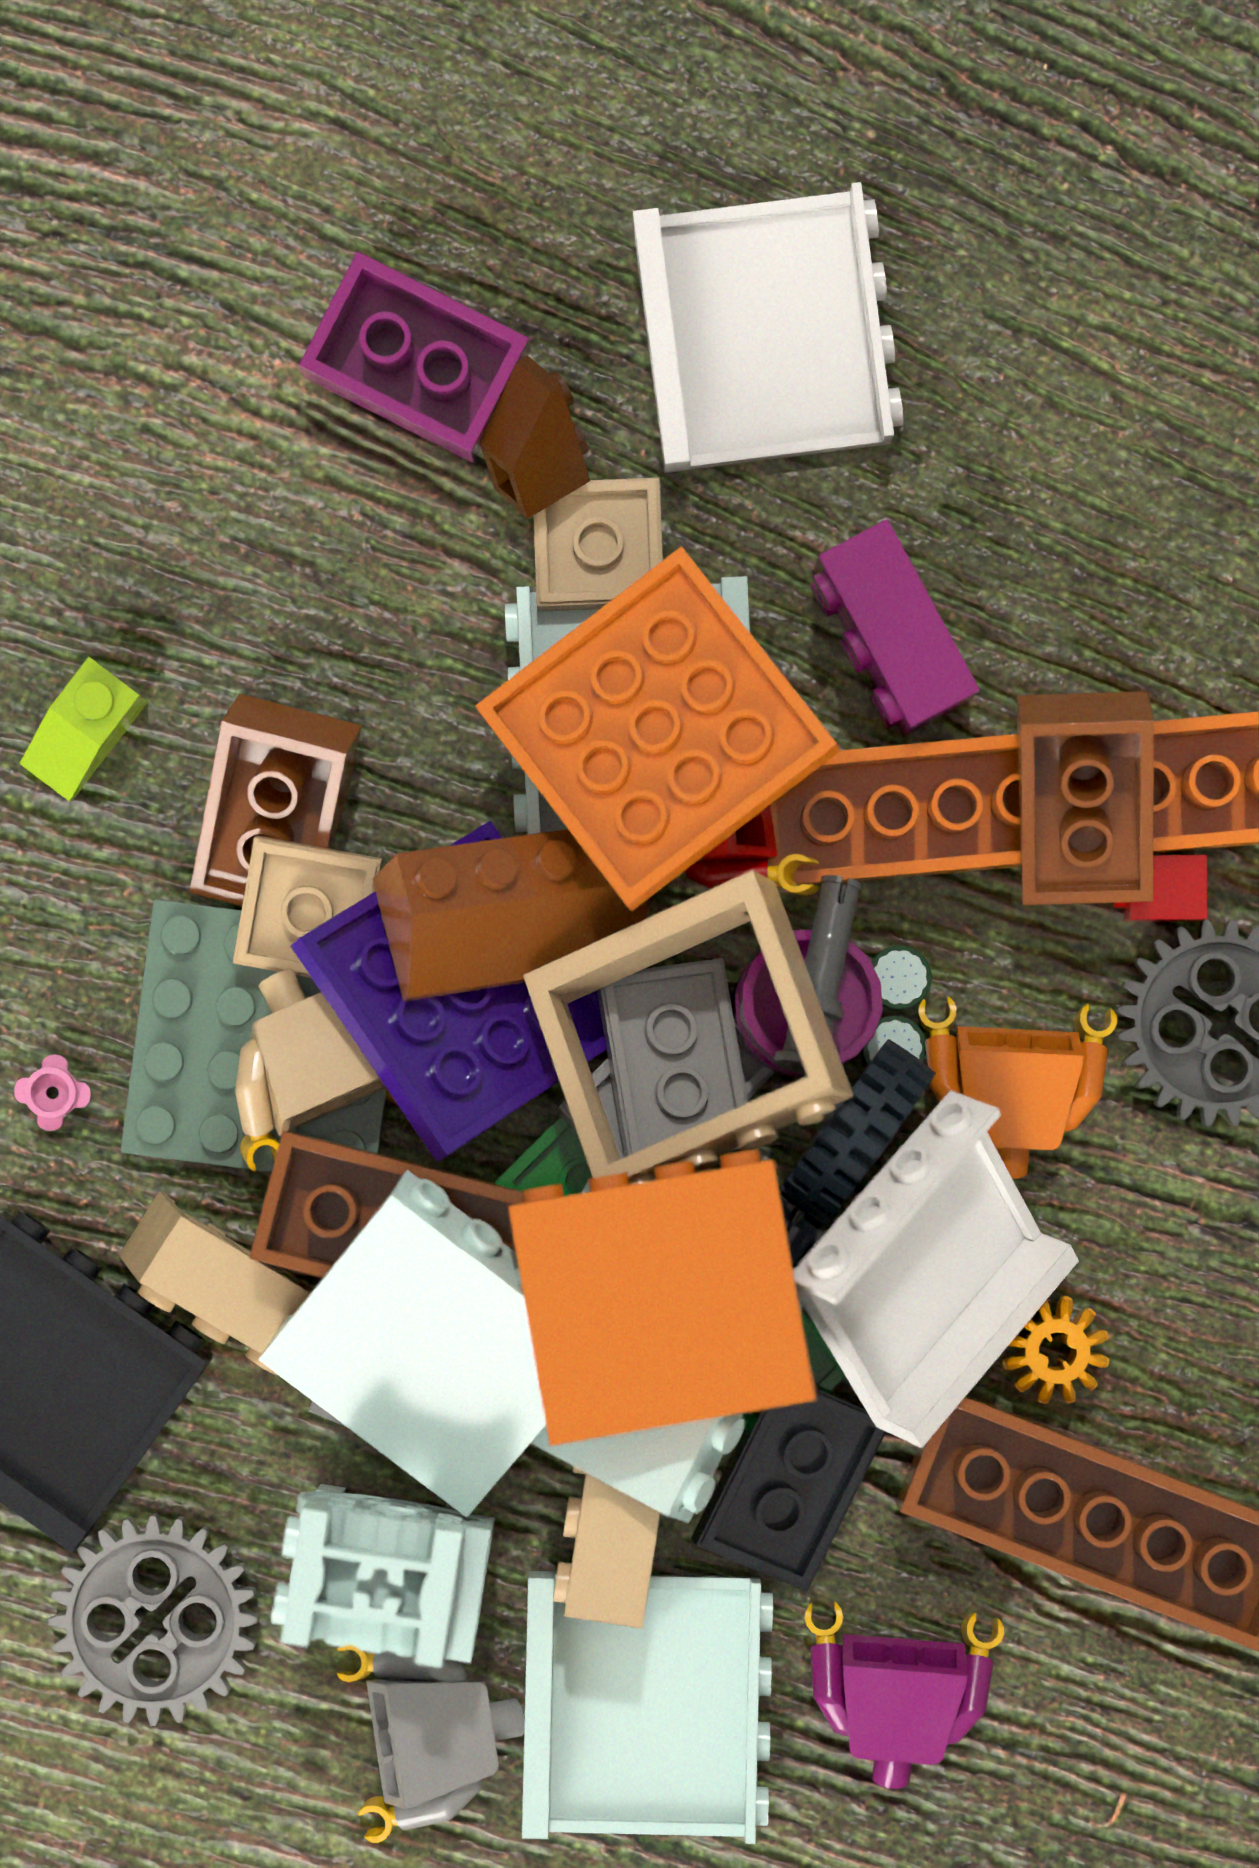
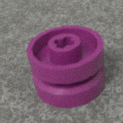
[731,930,883,1078]

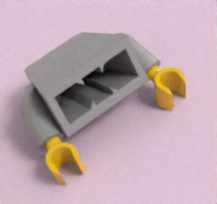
[336,1645,525,1843]

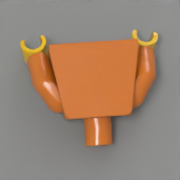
[918,996,1118,1179]

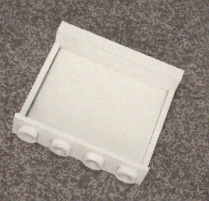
[633,182,903,473]
[794,1090,1079,1448]

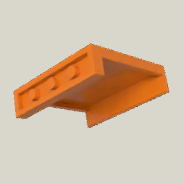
[508,1149,818,1446]

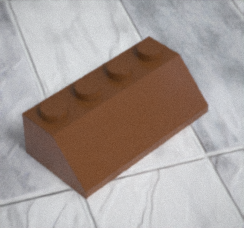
[372,829,649,1002]

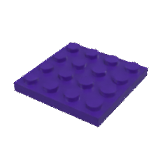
[290,820,607,1163]

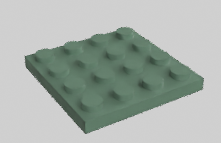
[120,899,386,1172]

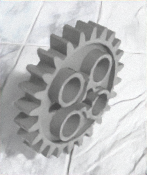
[48,1513,260,1726]

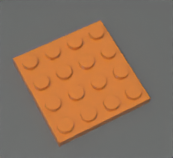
[475,546,841,911]

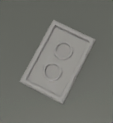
[597,958,748,1157]

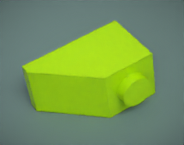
[19,657,148,802]

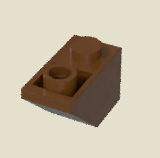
[479,355,590,519]

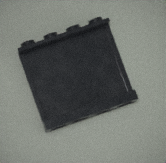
[0,1209,213,1553]

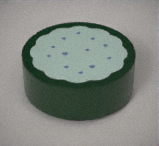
[871,945,932,1010]
[862,1016,926,1065]

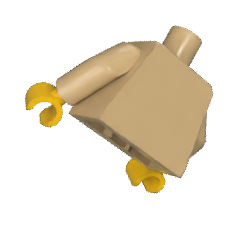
[235,969,398,1171]

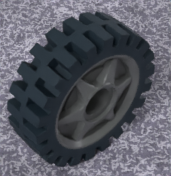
[779,1038,936,1226]

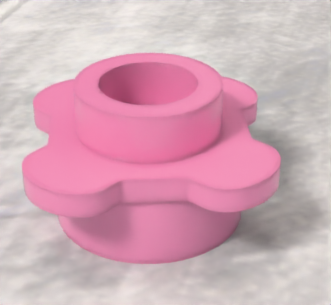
[14,1055,91,1131]

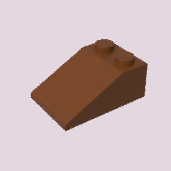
[1017,691,1154,905]
[189,693,362,906]

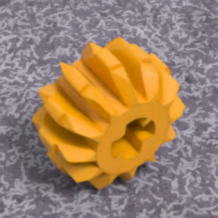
[1001,1296,1109,1404]

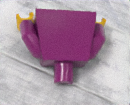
[805,1601,1004,1789]

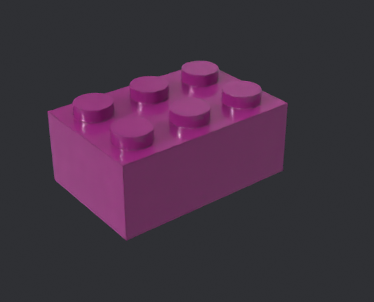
[299,251,531,463]
[809,518,980,737]

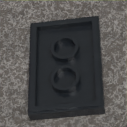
[691,1385,886,1591]

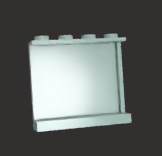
[259,1170,546,1517]
[522,1571,773,1844]

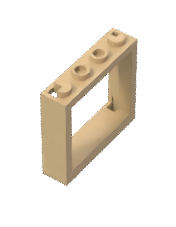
[523,870,854,1185]

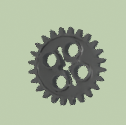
[1115,919,1259,1126]

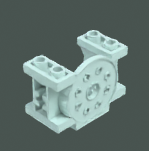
[272,1484,495,1668]

